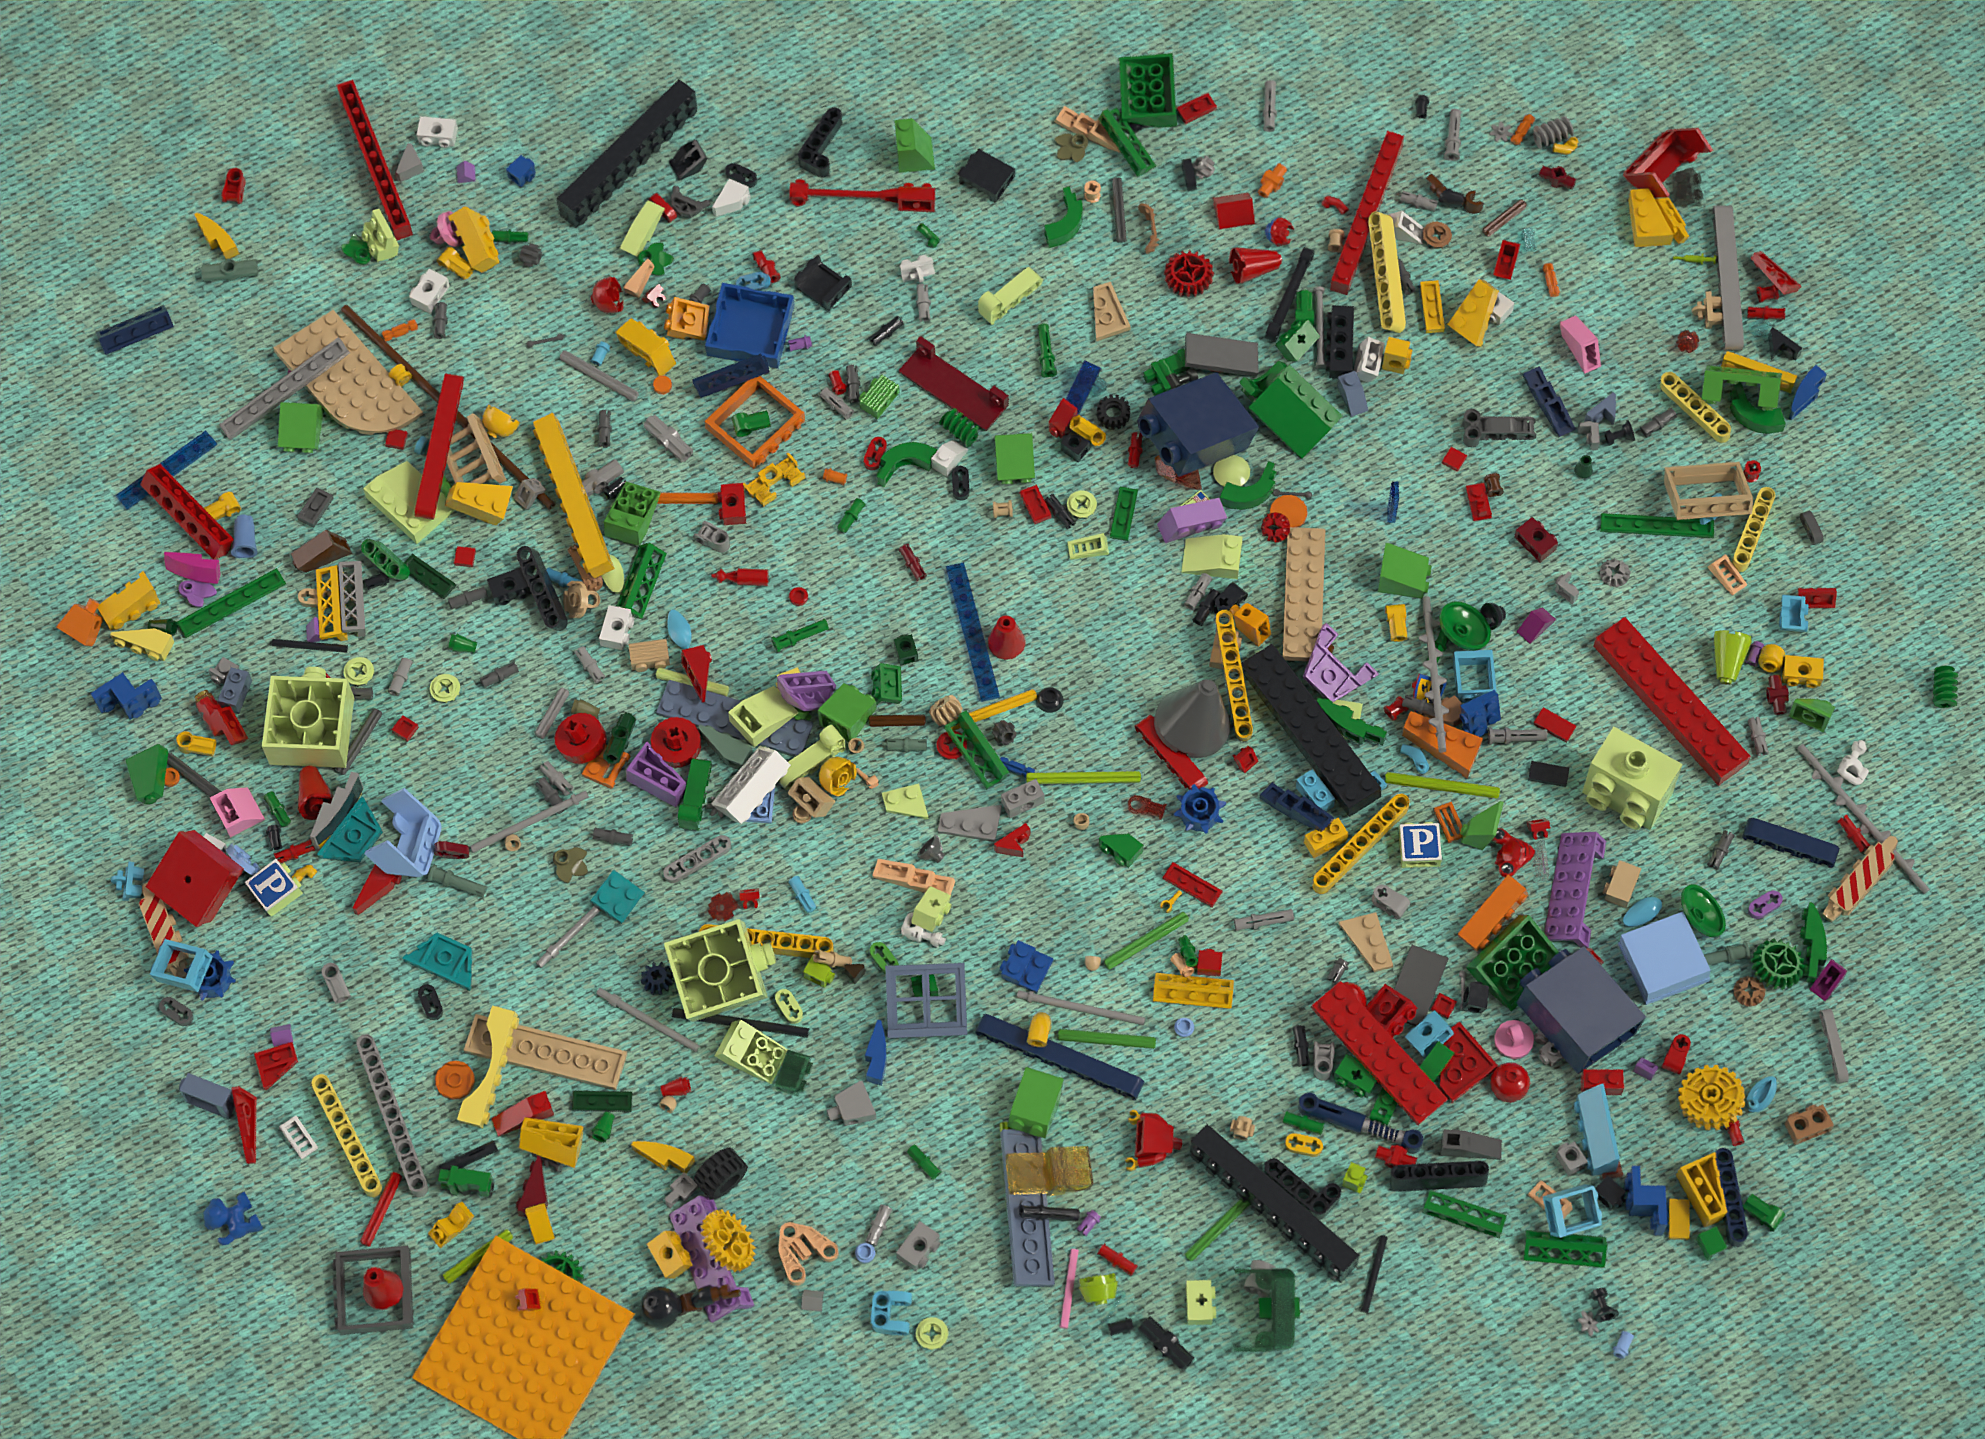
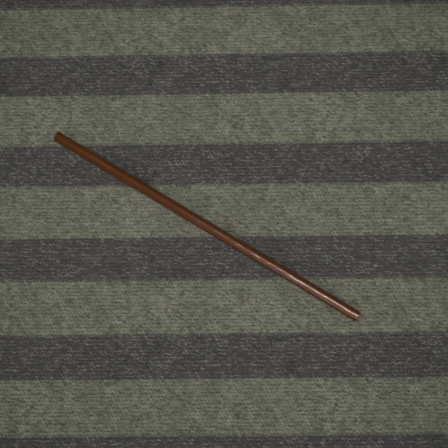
[341,304,556,510]

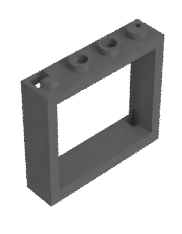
[332,1245,414,1335]

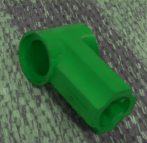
[1295,290,1314,326]
[731,410,771,437]
[1743,1194,1785,1232]

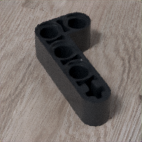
[798,107,843,178]
[1264,1158,1342,1220]

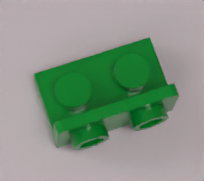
[871,663,902,705]

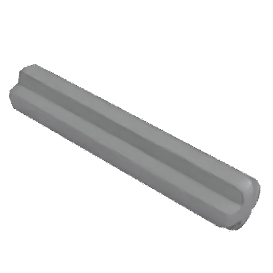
[535,687,569,739]

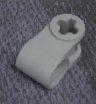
[693,521,730,553]
[1372,885,1410,920]
[1313,1041,1334,1081]

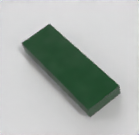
[404,553,456,599]
[572,1091,633,1112]

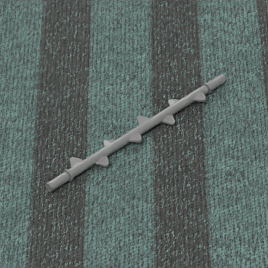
[1419,596,1449,753]
[1797,744,1930,894]

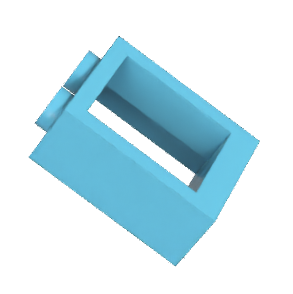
[1453,650,1497,703]
[150,939,213,992]
[1542,1184,1602,1238]

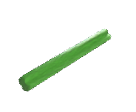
[1104,912,1189,969]
[1058,1029,1156,1049]
[1185,1200,1250,1261]

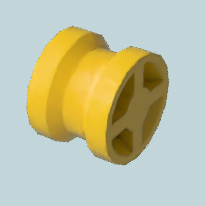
[388,364,412,387]

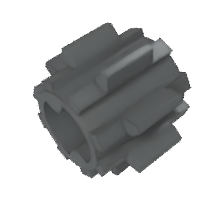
[519,243,542,267]
[992,720,1017,745]

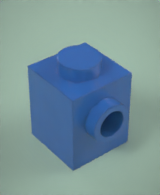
[506,155,536,187]

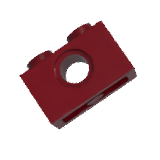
[1514,517,1558,563]

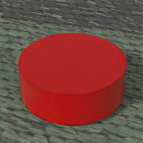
[789,587,808,606]

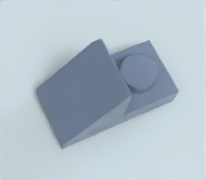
[1584,392,1616,425]

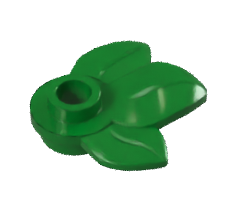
[341,234,371,265]
[637,243,674,276]

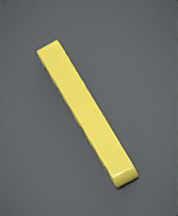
[1369,211,1406,333]
[311,1074,382,1197]

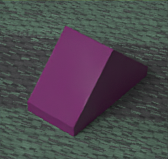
[1517,607,1556,644]
[1809,959,1848,1001]

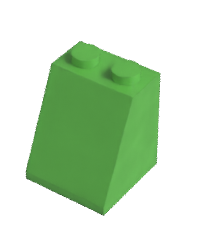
[894,118,935,173]
[278,402,324,453]
[994,433,1035,484]
[1378,543,1432,599]
[818,683,877,742]
[1007,1067,1064,1139]

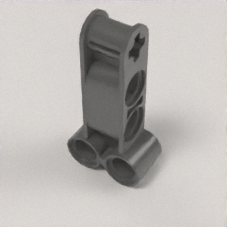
[1462,409,1537,448]

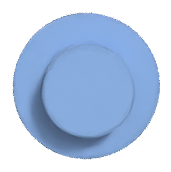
[1174,1018,1194,1037]
[855,1243,875,1263]

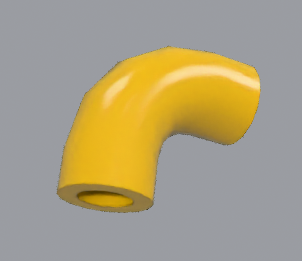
[1027,1012,1051,1047]

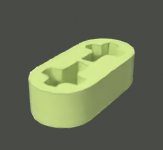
[775,989,803,1024]

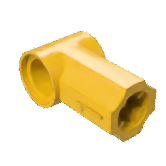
[436,247,475,280]
[1070,415,1106,446]
[204,492,241,520]
[1385,604,1407,642]
[176,731,217,757]

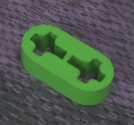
[870,942,899,975]

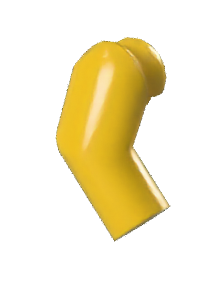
[1552,137,1578,155]
[291,864,317,882]

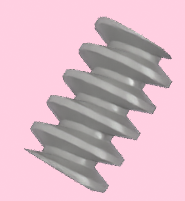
[1533,116,1574,149]

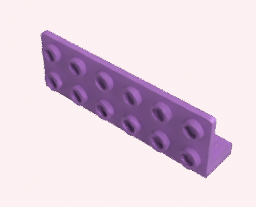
[1544,832,1607,948]
[669,1196,755,1322]

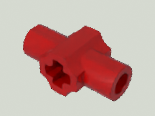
[1375,1145,1417,1169]

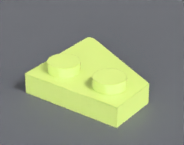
[882,784,928,819]

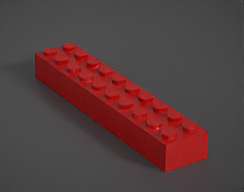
[1593,617,1751,786]

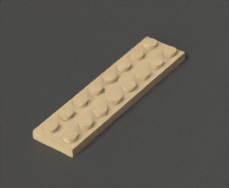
[1282,527,1325,661]
[464,1014,627,1090]

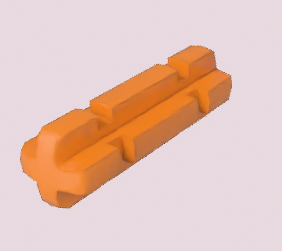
[1510,114,1535,145]
[1543,263,1560,297]
[382,319,418,341]

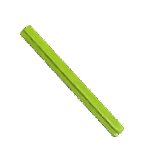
[1026,771,1141,784]
[1385,772,1500,798]

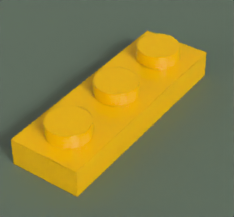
[1420,280,1445,333]

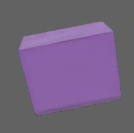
[457,160,476,183]
[270,1024,294,1047]
[1633,1058,1658,1081]

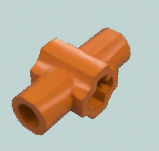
[1257,163,1287,198]

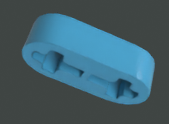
[736,272,771,291]

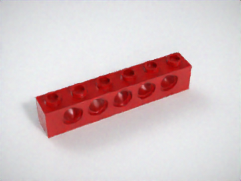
[141,464,234,560]

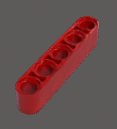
[1134,715,1208,791]

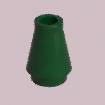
[1574,455,1593,478]
[147,618,178,636]

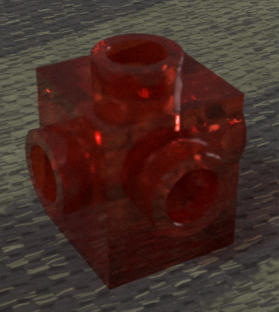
[708,892,740,922]

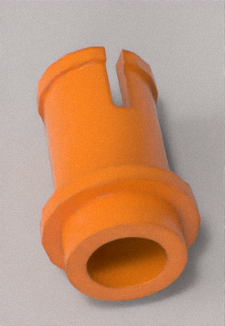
[823,468,848,486]

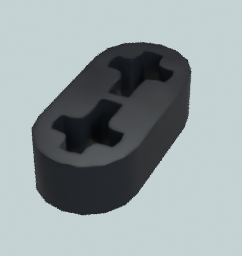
[1181,158,1197,191]
[725,163,757,188]
[952,466,970,501]
[418,984,443,1020]

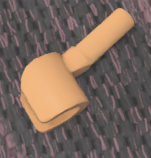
[857,768,879,789]

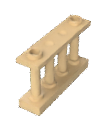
[447,413,506,484]

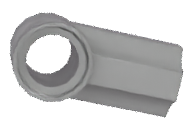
[322,963,351,1004]

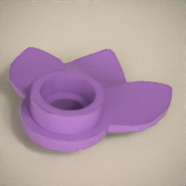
[179,580,217,607]

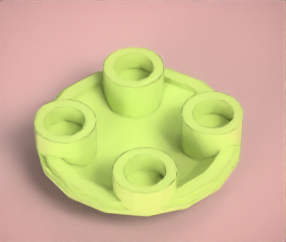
[1213,455,1250,487]

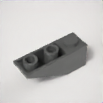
[1441,1129,1502,1160]

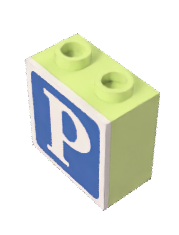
[1399,822,1442,868]
[245,859,303,917]

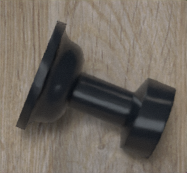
[1604,420,1635,446]
[1591,1287,1619,1322]

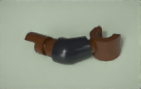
[1426,174,1484,214]
[679,1284,741,1316]

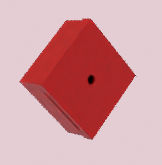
[145,830,244,927]

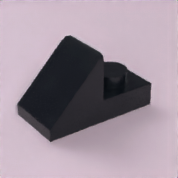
[1768,327,1802,361]

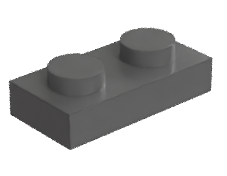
[297,488,334,528]

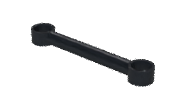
[1265,247,1315,342]

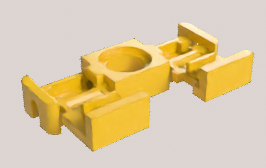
[743,453,805,507]

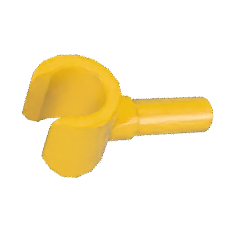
[1160,890,1182,913]

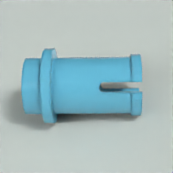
[590,341,610,366]

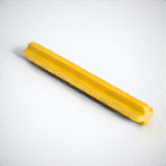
[948,689,1037,731]

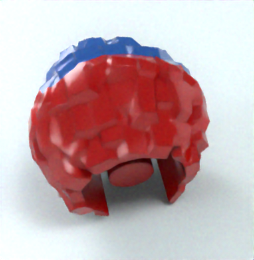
[1264,217,1294,246]

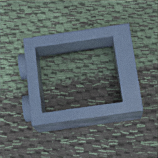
[179,1073,235,1119]

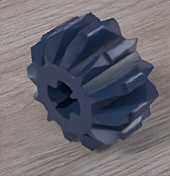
[641,961,674,995]

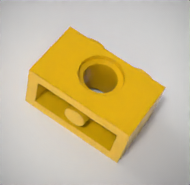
[1382,337,1413,374]
[1782,655,1824,688]
[1304,817,1348,858]
[647,1230,693,1279]

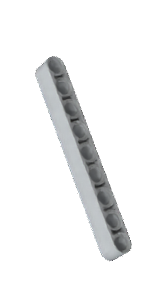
[1712,205,1744,351]
[356,1034,429,1197]

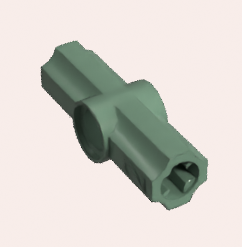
[201,259,259,282]

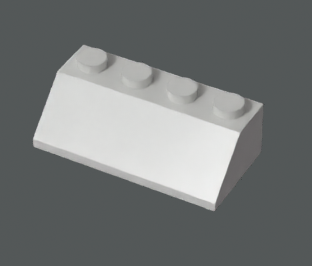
[711,746,791,824]

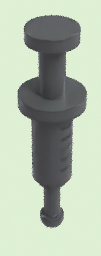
[532,1153,564,1173]

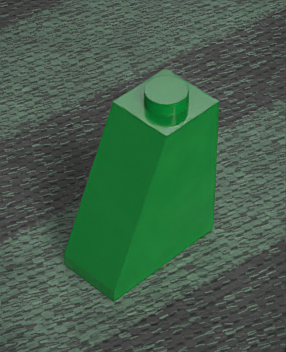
[125,744,168,805]

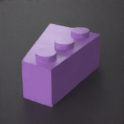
[1157,498,1227,543]
[626,742,686,807]

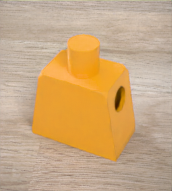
[1229,603,1271,647]

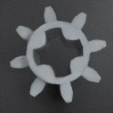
[1193,155,1215,179]

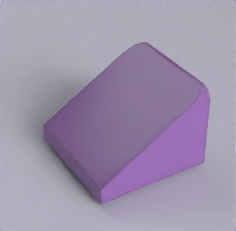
[306,617,321,642]

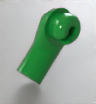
[917,223,940,248]

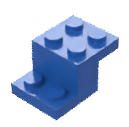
[90,672,162,720]
[1624,1166,1667,1236]

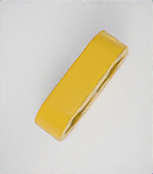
[1285,1133,1323,1157]

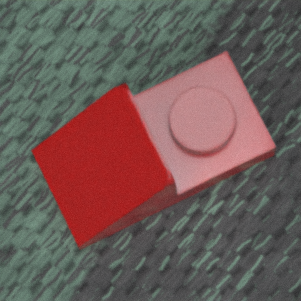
[1493,240,1520,280]
[994,823,1031,858]

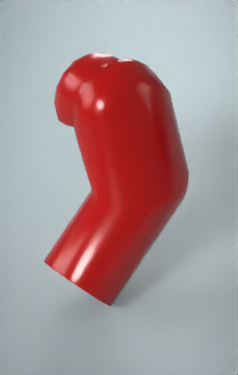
[1321,196,1349,215]

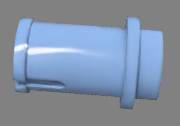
[1613,1331,1634,1359]

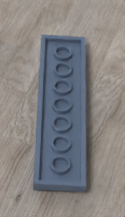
[656,680,813,757]
[1000,1129,1055,1287]

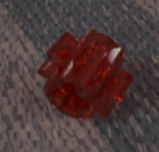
[1676,330,1700,353]

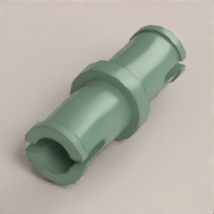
[887,737,927,752]

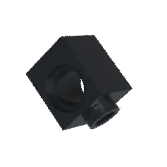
[1060,430,1090,463]
[1462,981,1489,1014]
[1595,1176,1626,1211]

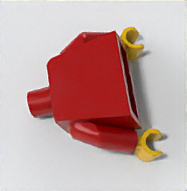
[1125,1110,1183,1171]

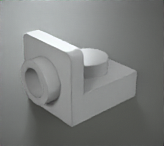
[1578,421,1600,450]
[513,478,546,509]
[1555,571,1579,605]
[208,657,239,685]

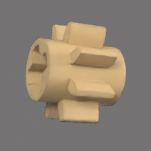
[1230,1116,1255,1141]

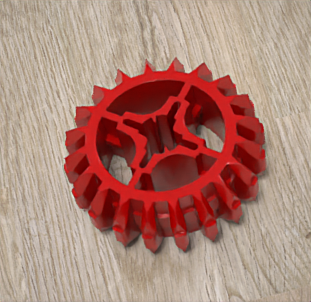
[1164,250,1214,297]

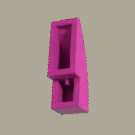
[164,552,221,584]

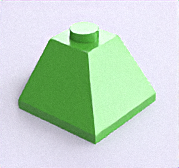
[1788,699,1835,732]
[1460,801,1504,850]

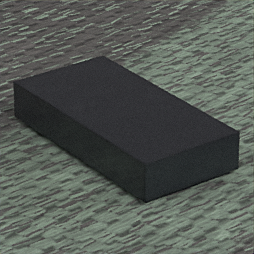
[1528,761,1569,787]

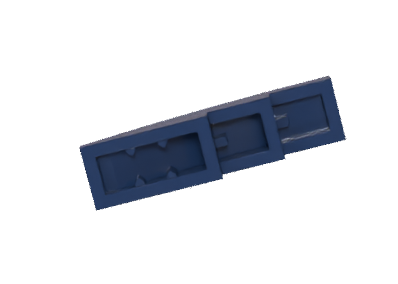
[1522,366,1576,437]
[1260,782,1334,832]

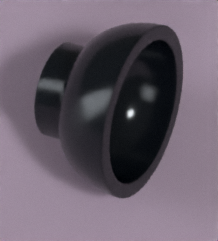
[1480,603,1506,630]
[1036,687,1064,713]

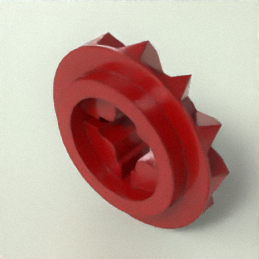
[1260,512,1290,543]
[937,731,967,760]

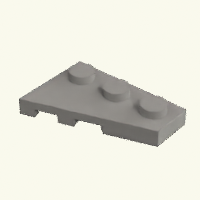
[938,805,1002,842]

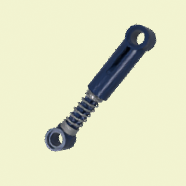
[1298,1092,1424,1154]

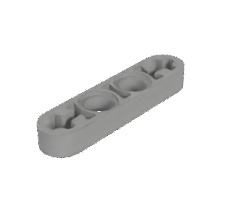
[663,835,731,883]
[1820,1009,1849,1083]

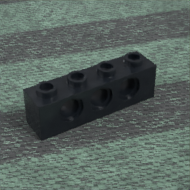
[1326,305,1354,379]

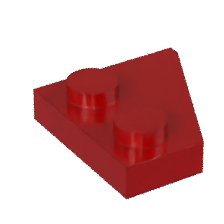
[254,1042,298,1090]

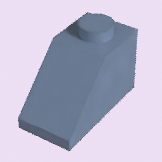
[1337,371,1368,417]

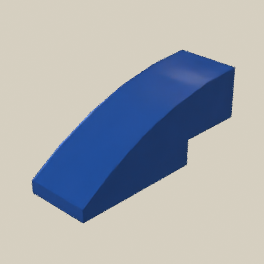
[1789,365,1827,420]
[865,1020,887,1086]

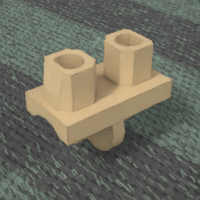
[1692,292,1723,329]

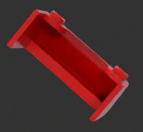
[1623,128,1713,198]

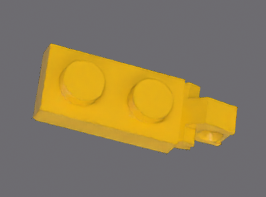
[1655,198,1689,244]

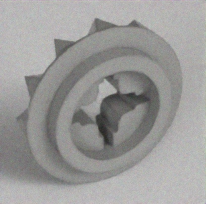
[1600,558,1631,587]

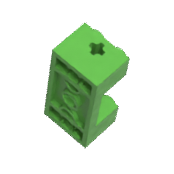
[1702,365,1782,410]

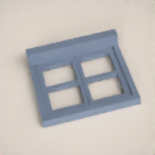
[885,963,967,1038]

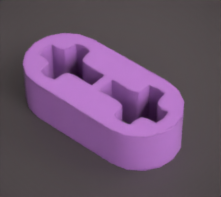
[1748,890,1783,919]

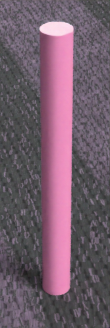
[1060,1249,1079,1329]

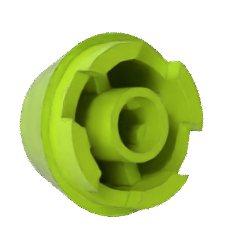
[1078,1273,1118,1305]

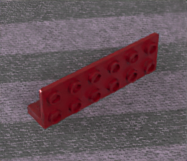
[899,336,1009,431]

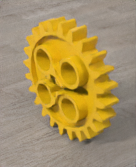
[700,1209,756,1272]

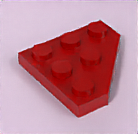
[1439,1022,1498,1103]

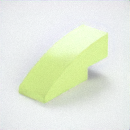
[620,201,665,256]

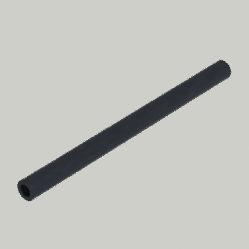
[672,1008,810,1038]

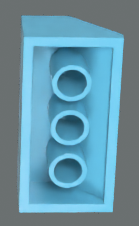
[1574,1084,1620,1176]

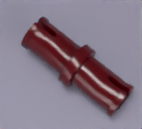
[898,544,927,581]

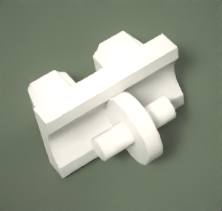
[900,255,935,283]

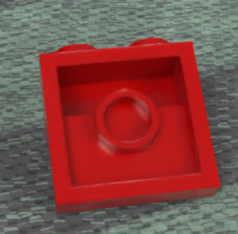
[1365,984,1418,1038]

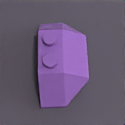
[777,671,836,711]

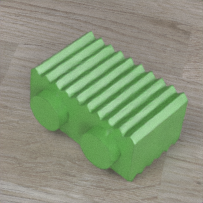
[859,374,900,419]

